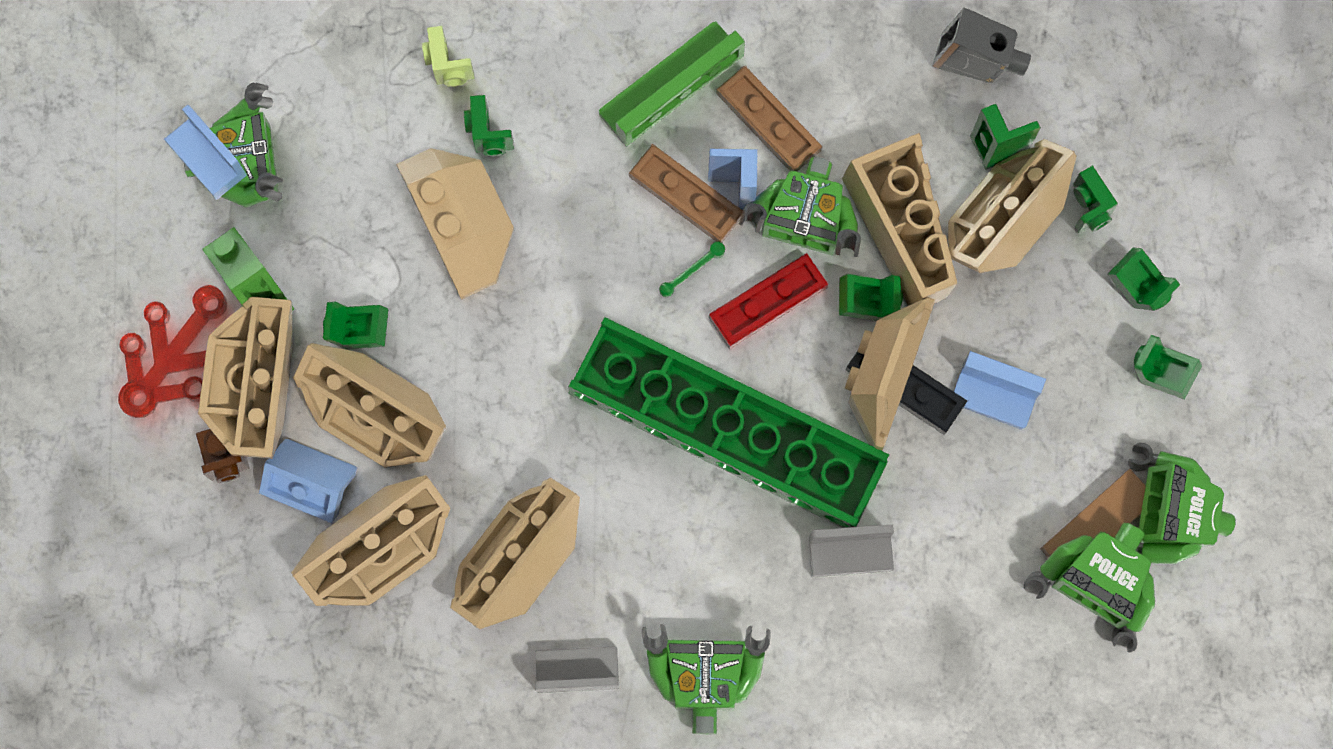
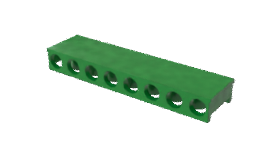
[568,317,890,528]

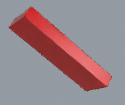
[708,253,829,349]

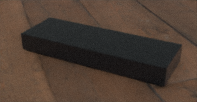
[845,351,967,436]

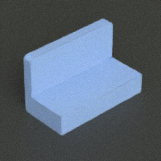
[164,105,247,200]
[708,149,757,210]
[954,351,1046,429]
[259,439,357,523]

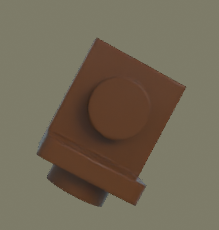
[196,429,250,483]

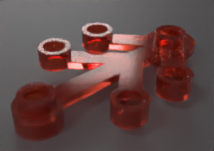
[118,285,227,418]

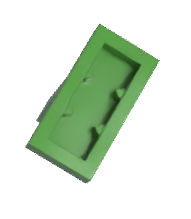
[202,227,294,311]

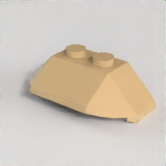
[948,139,1076,273]
[396,148,514,300]
[198,297,293,459]
[844,297,935,451]
[293,343,446,468]
[291,475,450,606]
[450,478,580,629]

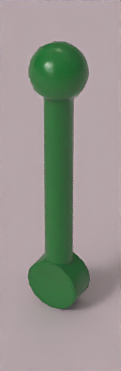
[659,242,725,297]

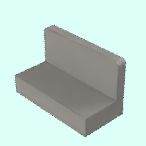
[809,525,894,577]
[535,647,619,693]

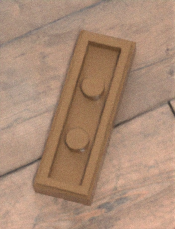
[716,66,822,171]
[629,144,743,243]
[1040,469,1146,558]

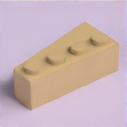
[842,133,957,306]

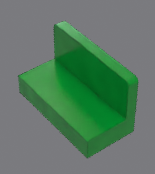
[970,104,1041,170]

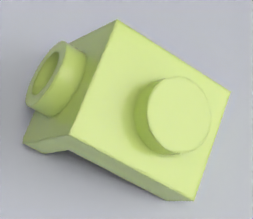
[422,26,475,87]

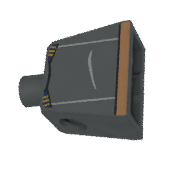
[932,8,1031,83]

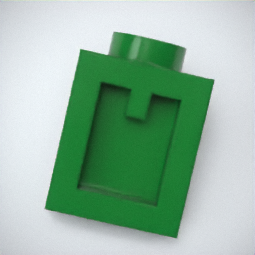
[1073,165,1118,233]

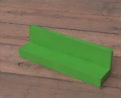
[599,22,745,147]

